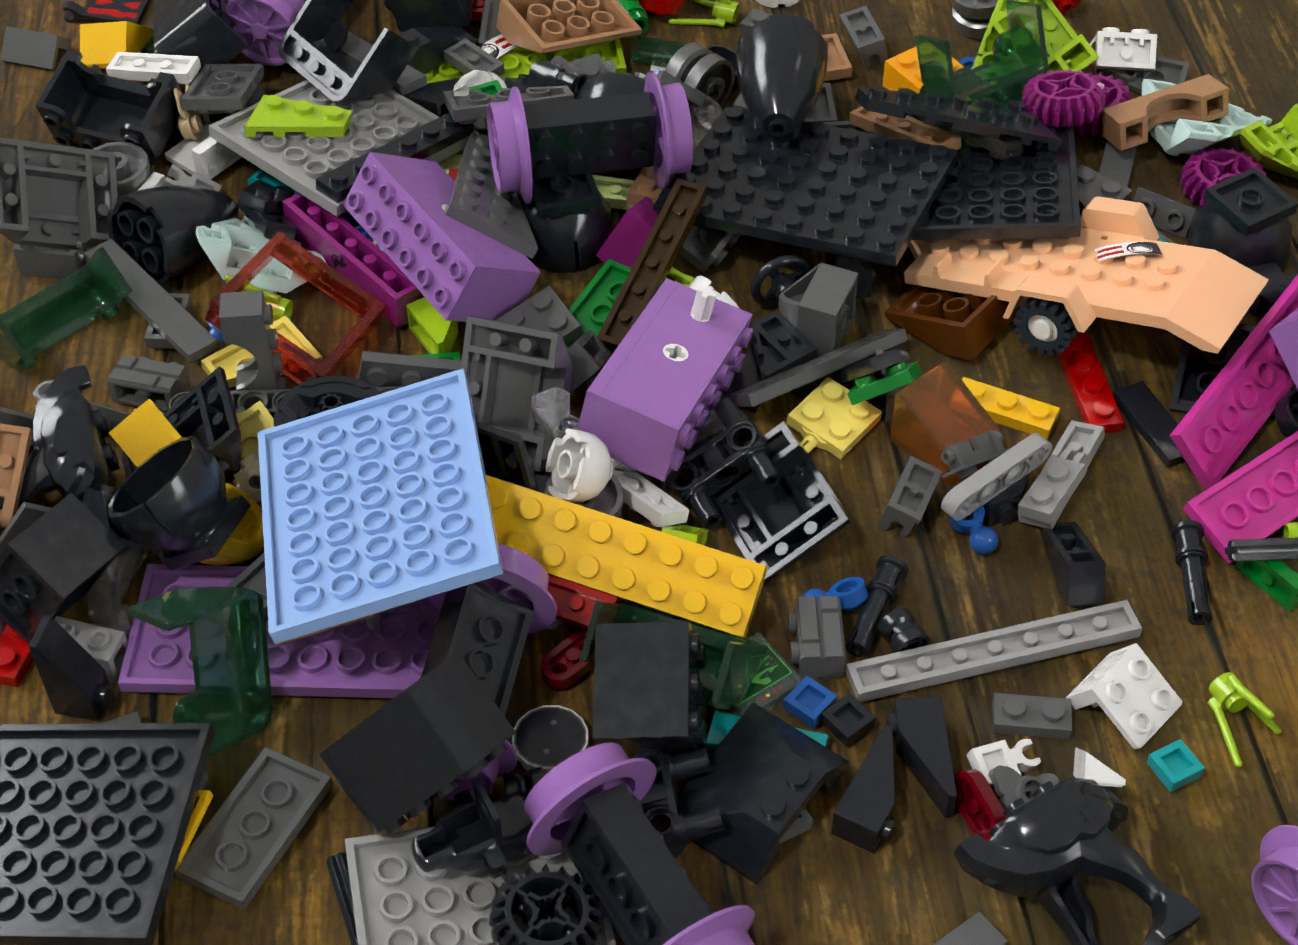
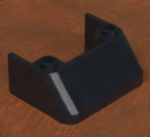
[279,0,419,105]

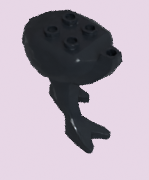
[0,365,120,509]
[953,777,1203,945]

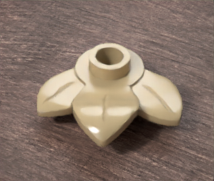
[173,84,203,140]

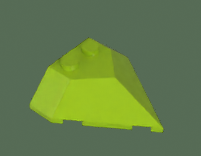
[967,0,1099,82]
[1240,103,1298,179]

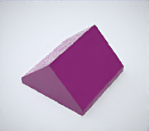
[596,197,658,268]

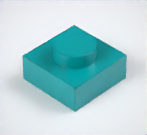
[1147,739,1205,793]

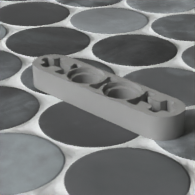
[941,433,1052,521]

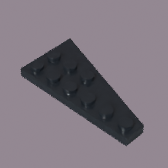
[855,85,1062,152]

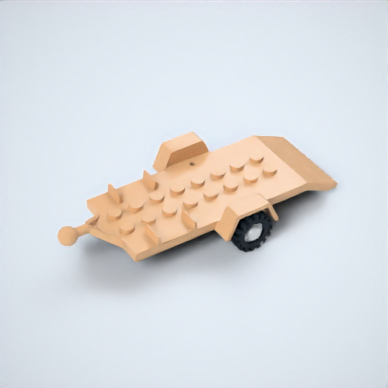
[904,196,1269,356]

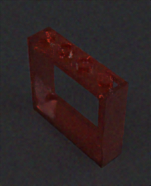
[205,231,387,384]

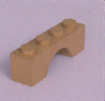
[1102,74,1229,151]

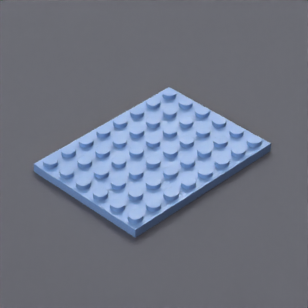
[258,368,504,644]

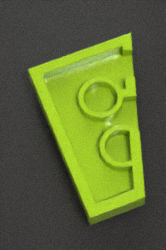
[244,95,352,137]

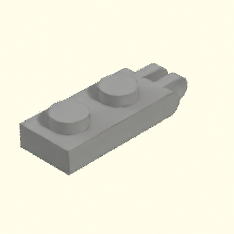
[1018,448,1087,525]

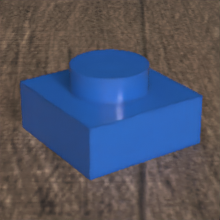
[783,676,837,729]

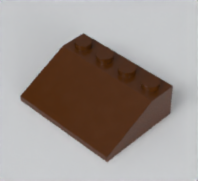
[884,285,1020,360]

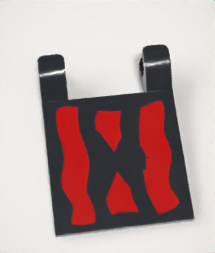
[63,0,150,24]

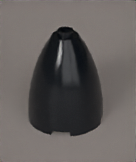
[736,14,828,137]
[107,185,239,286]

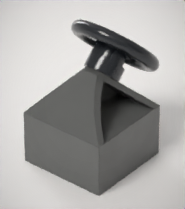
[751,255,858,357]

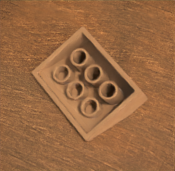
[496,0,642,53]

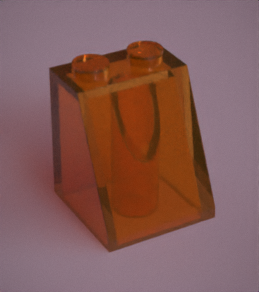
[890,361,1001,487]

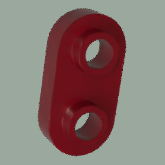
[541,628,595,689]
[954,769,1006,841]

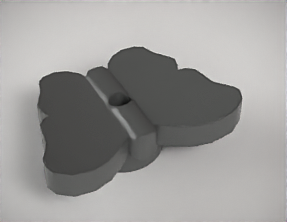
[988,765,1059,810]

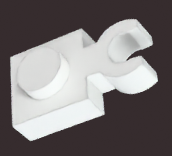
[966,739,1041,788]

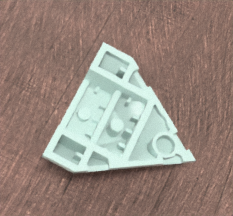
[1142,79,1273,156]
[195,216,327,294]

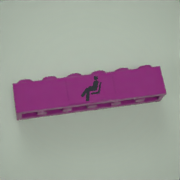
[282,193,423,328]

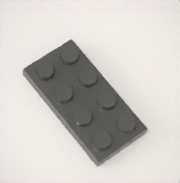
[175,747,333,910]

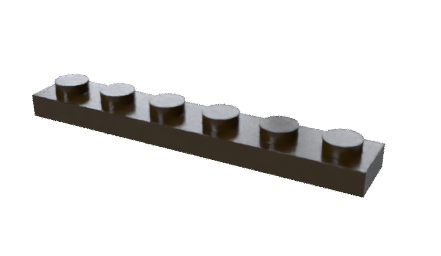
[597,178,709,350]

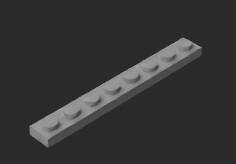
[845,600,1142,702]

